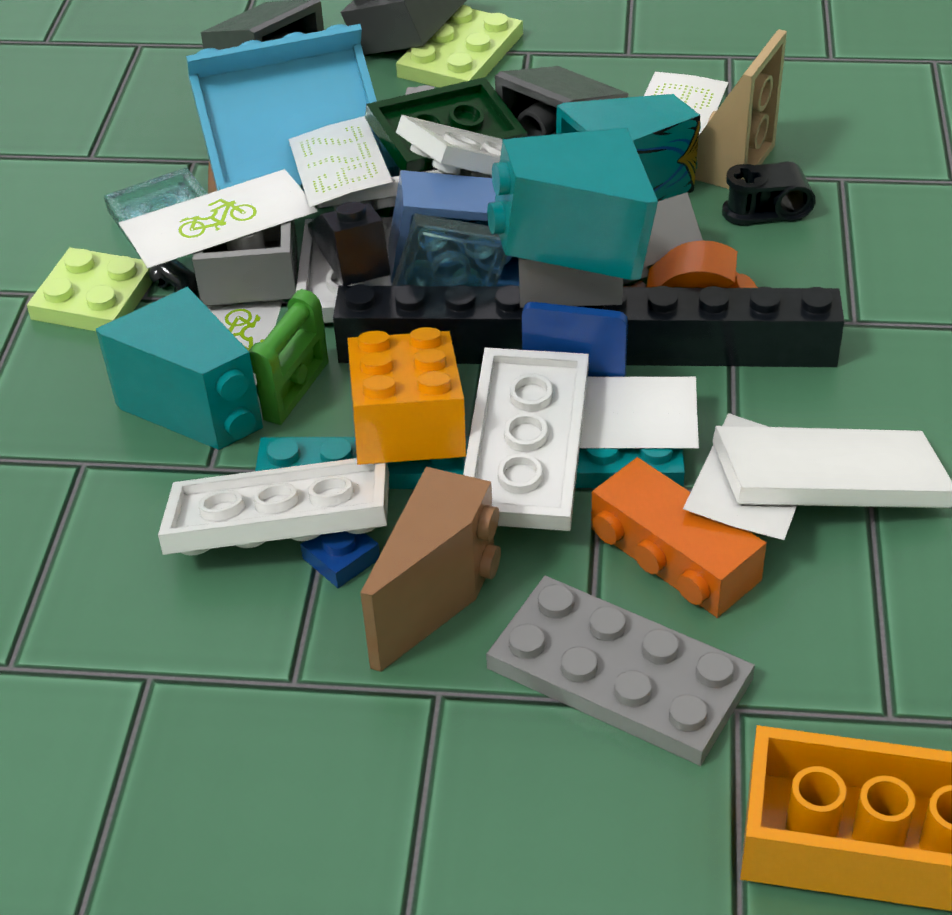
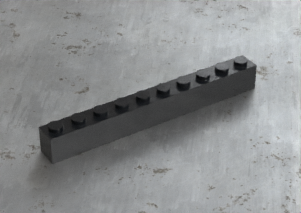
[333,284,844,367]

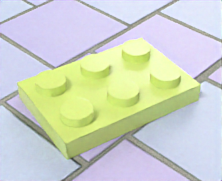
[396,5,523,88]

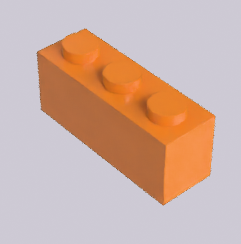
[591,457,767,618]

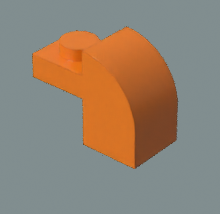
[646,240,758,288]

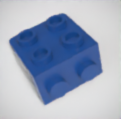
[522,302,628,377]

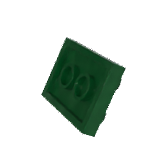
[365,77,527,172]

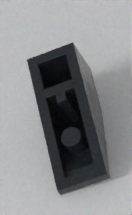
[307,202,391,286]

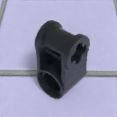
[722,161,816,226]

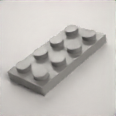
[486,575,755,766]

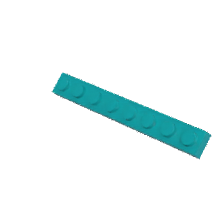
[255,436,685,489]

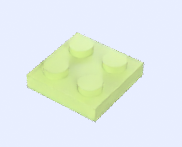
[27,247,153,331]

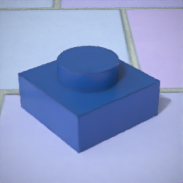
[300,531,380,588]

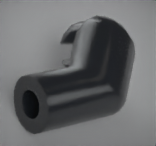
[149,259,198,297]

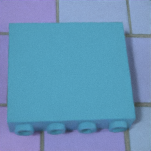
[186,24,399,193]

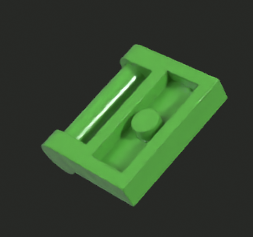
[249,289,329,425]

